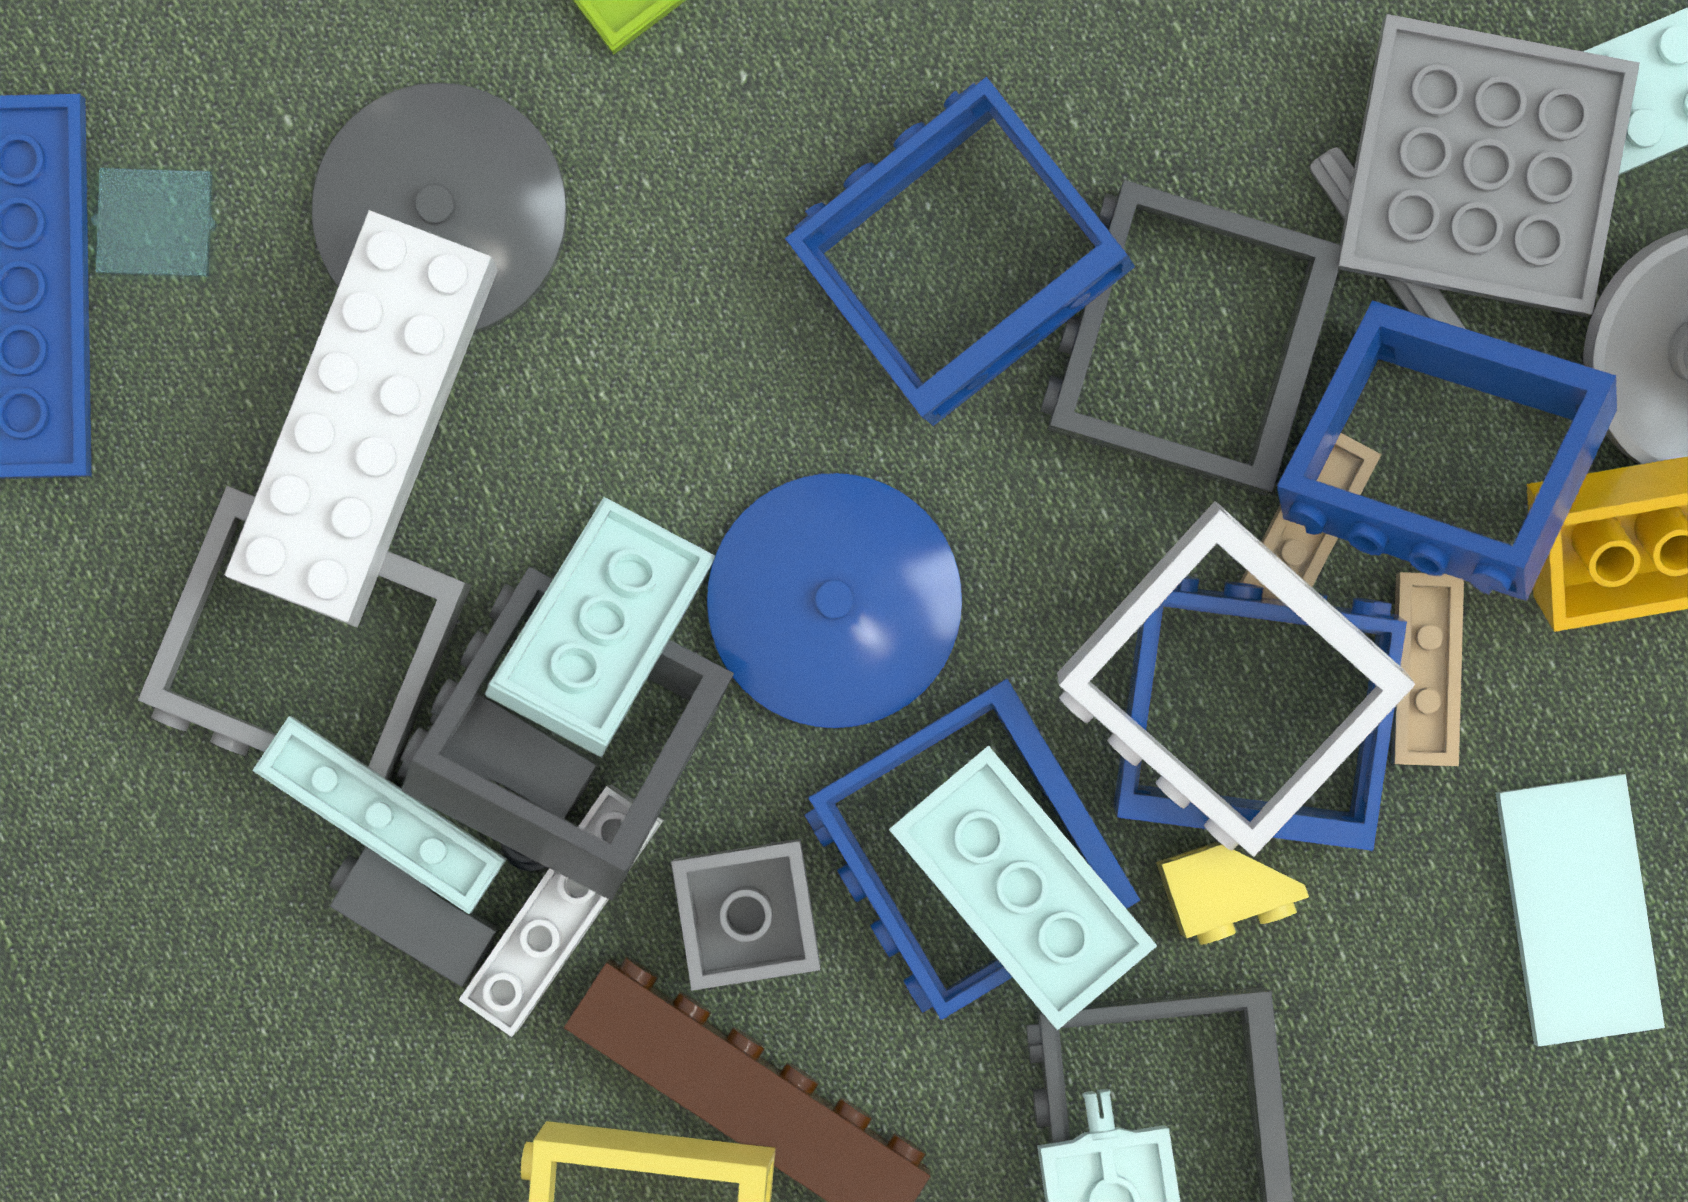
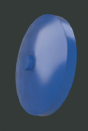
[707,473,962,728]

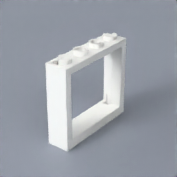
[1057,501,1416,857]

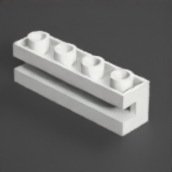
[459,784,664,1037]

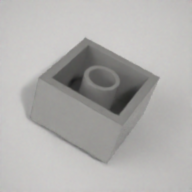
[671,839,821,991]

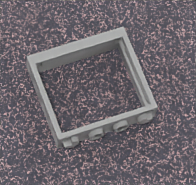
[138,486,472,782]

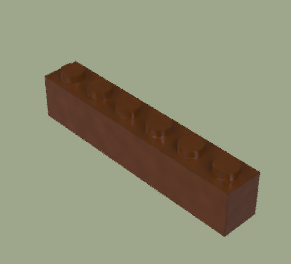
[564,957,931,1202]

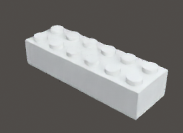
[225,210,498,628]

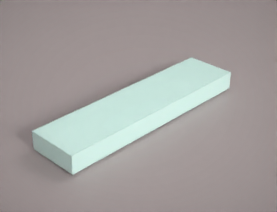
[253,716,507,914]

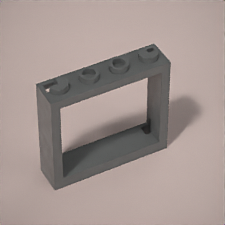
[1040,180,1341,496]
[401,567,734,901]
[1026,986,1293,1202]

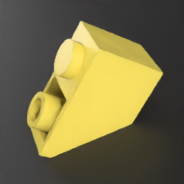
[1156,842,1309,945]

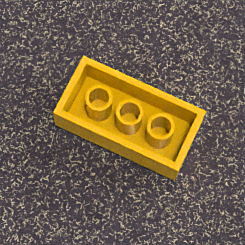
[1527,456,1688,632]

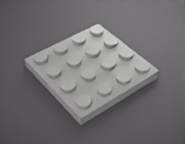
[1337,14,1640,317]

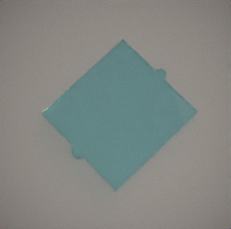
[91,168,217,277]

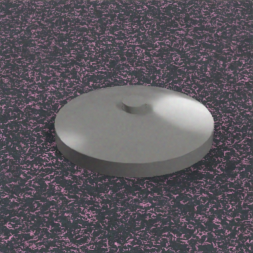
[1583,228,1688,464]

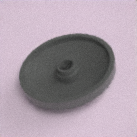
[312,83,568,334]

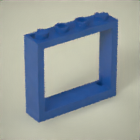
[785,77,1135,426]
[1277,300,1617,601]
[1113,576,1407,851]
[804,679,1140,1020]

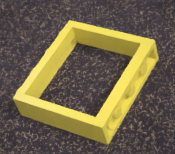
[521,1121,775,1202]

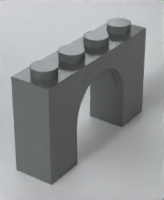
[329,692,601,987]

